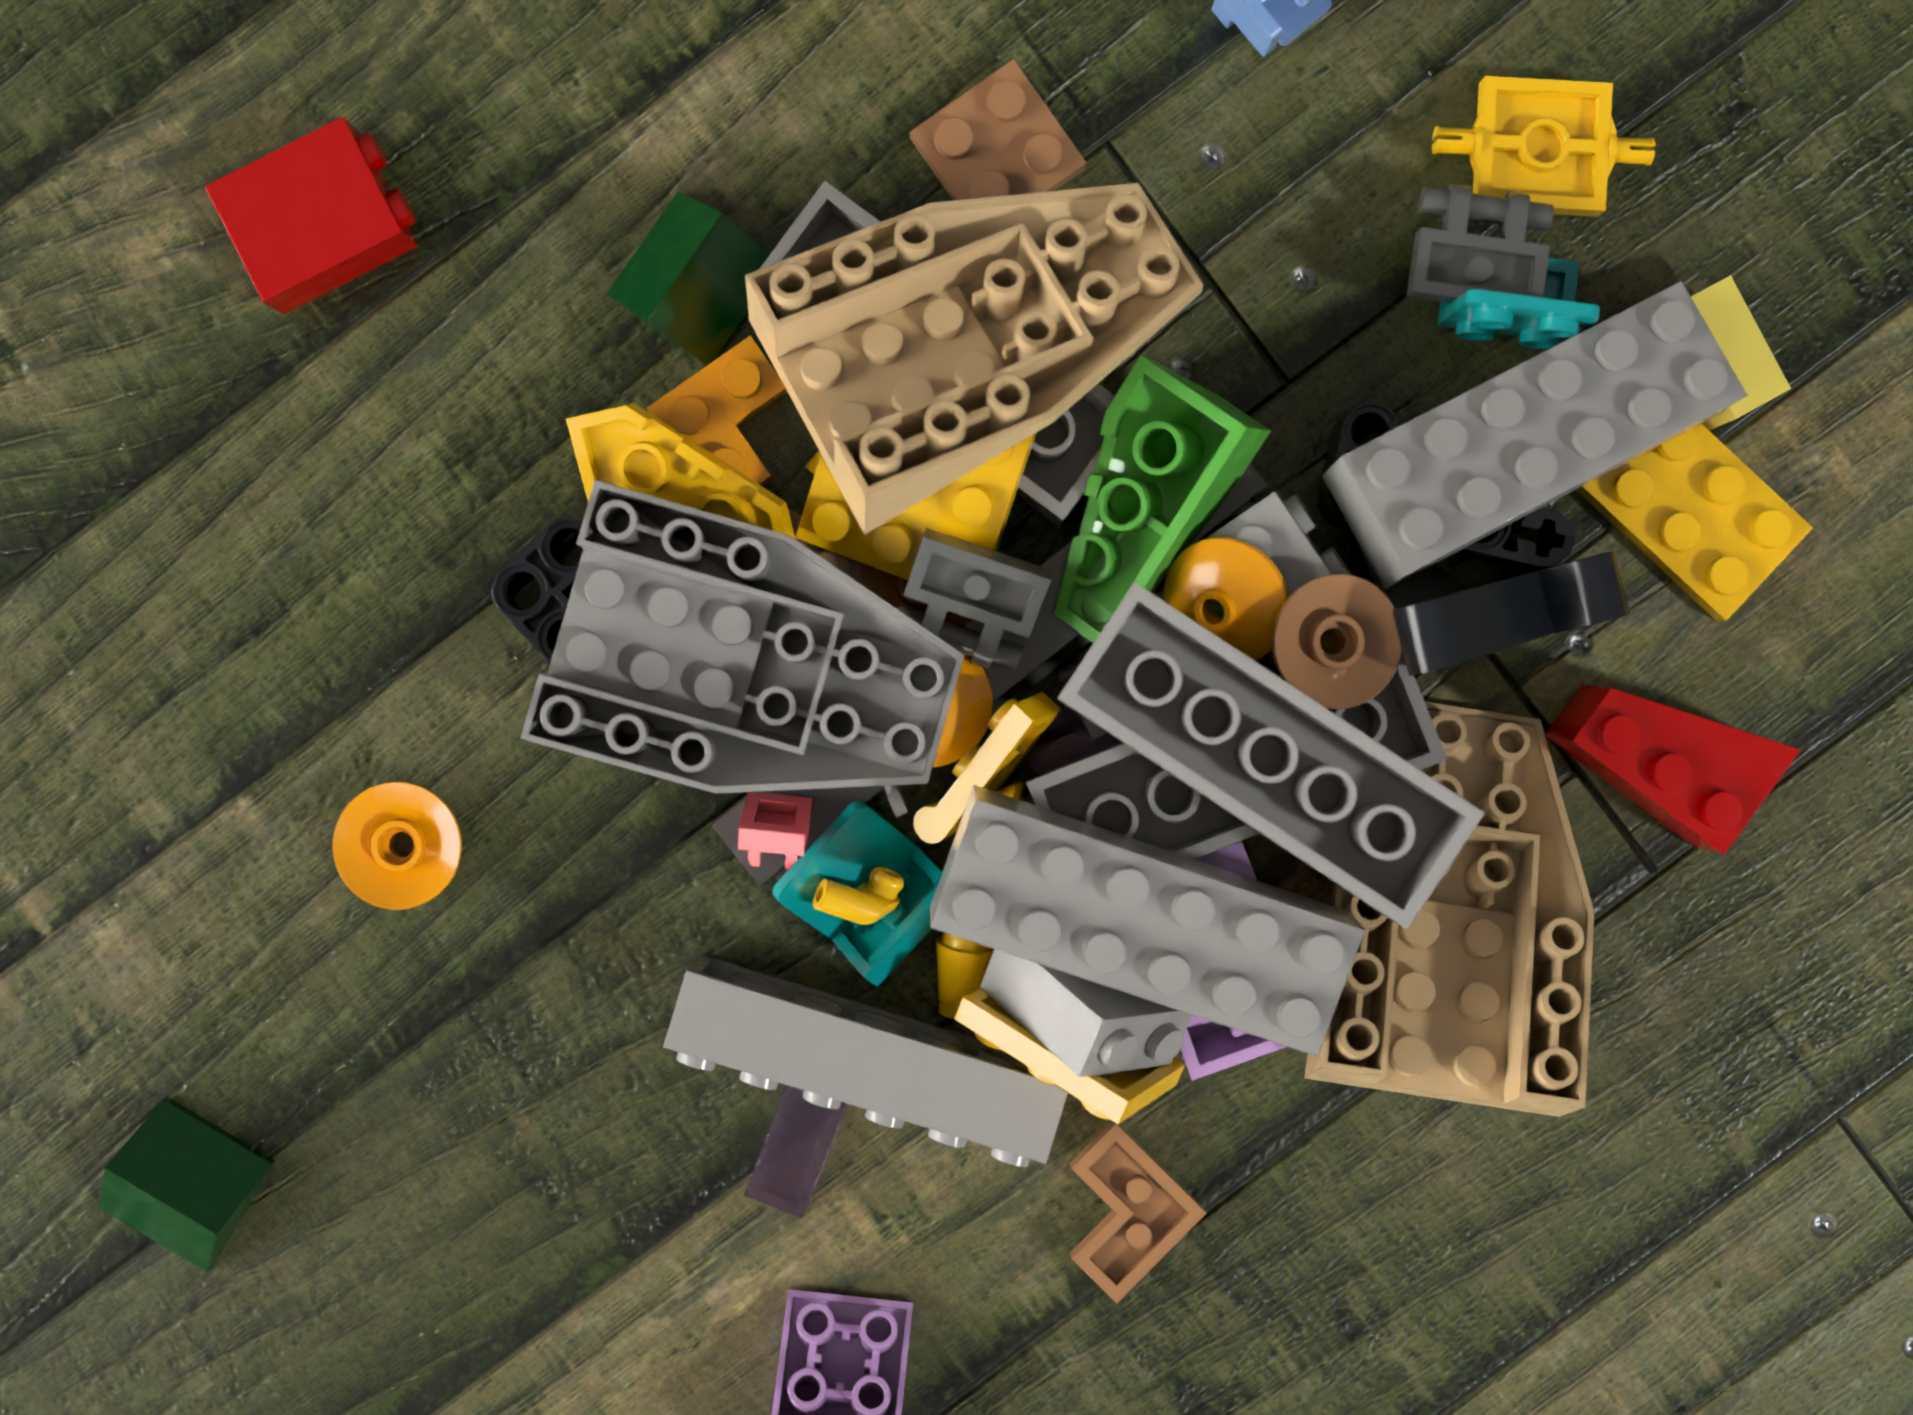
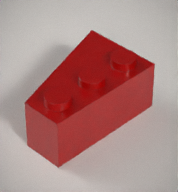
[1545,684,1801,855]

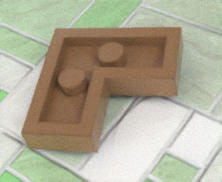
[1070,1121,1207,1304]

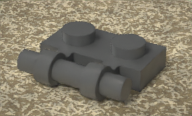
[1407,183,1554,303]
[898,528,1052,671]

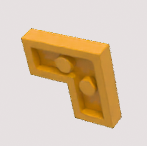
[646,336,787,486]

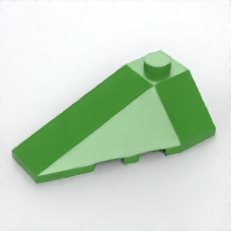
[1054,355,1271,643]

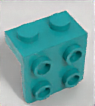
[1437,258,1600,349]
[773,800,943,987]

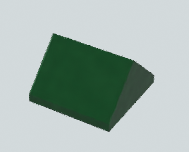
[606,191,770,366]
[99,1097,275,1272]

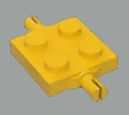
[1431,76,1656,217]

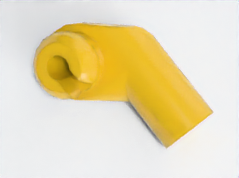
[813,866,904,925]

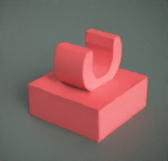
[738,792,813,870]

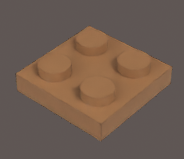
[910,59,1087,201]

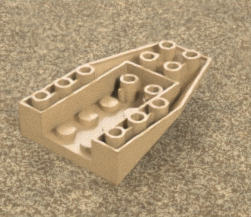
[745,183,1203,534]
[1304,702,1595,1117]

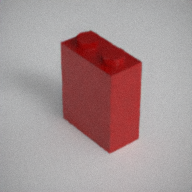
[204,117,418,314]

